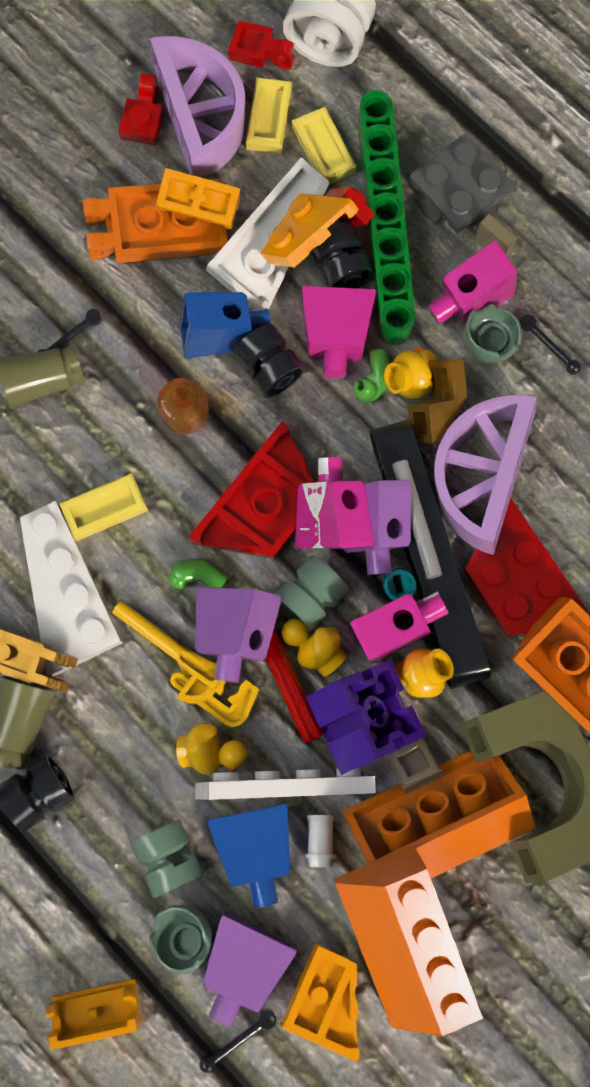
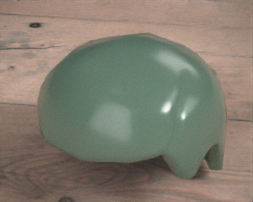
[463,304,522,363]
[149,905,215,974]

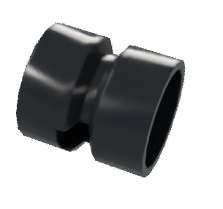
[311,222,374,288]
[234,324,305,398]
[0,754,75,832]

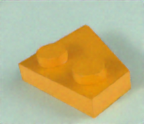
[260,193,359,268]
[280,942,360,1062]

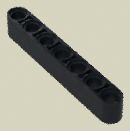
[370,420,491,690]

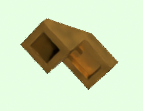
[407,358,468,444]

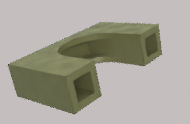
[460,691,590,884]

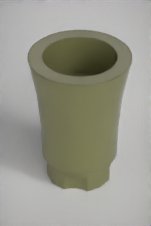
[0,347,85,410]
[0,676,57,769]

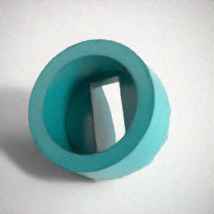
[383,568,416,600]

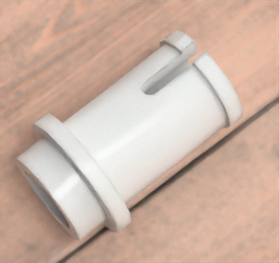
[303,815,337,867]

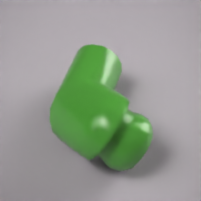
[353,349,389,402]
[168,558,230,589]

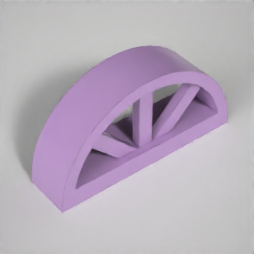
[150,36,245,178]
[434,395,537,555]

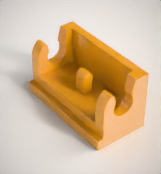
[156,168,240,230]
[46,978,143,1050]

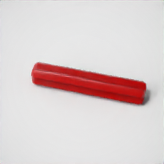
[265,629,323,743]

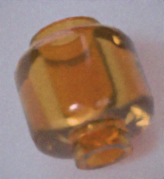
[157,378,210,434]

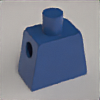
[179,292,271,359]
[208,803,290,908]

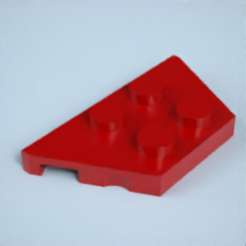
[188,421,316,559]
[463,498,590,637]

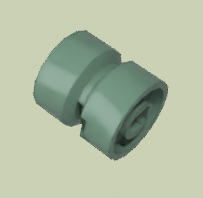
[275,555,349,632]
[130,819,204,898]

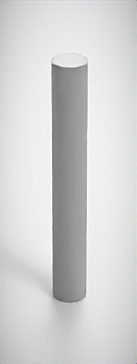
[392,460,443,579]

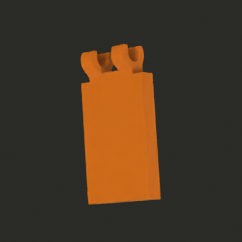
[82,178,228,263]

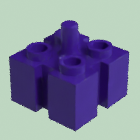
[306,660,426,775]

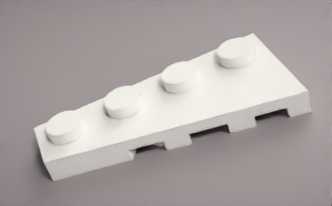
[206,157,329,310]
[20,501,123,676]
[195,768,376,800]

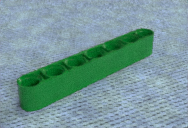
[358,90,415,345]

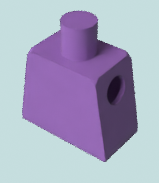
[343,480,411,575]
[195,587,281,683]
[203,911,297,1027]

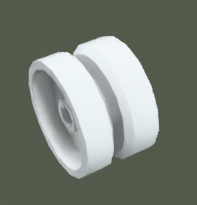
[283,0,376,67]

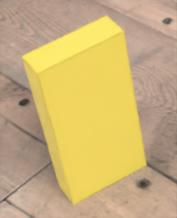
[246,77,292,154]
[292,106,357,185]
[59,473,148,541]

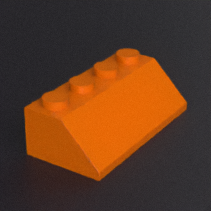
[511,597,590,734]
[342,750,536,878]
[333,845,483,1036]

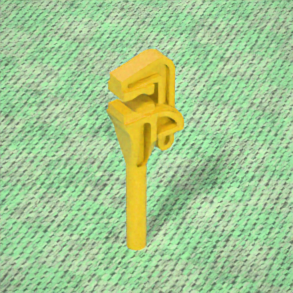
[112,601,259,728]

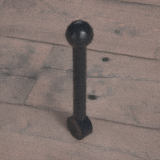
[36,309,102,353]
[520,315,581,375]
[199,1010,276,1073]

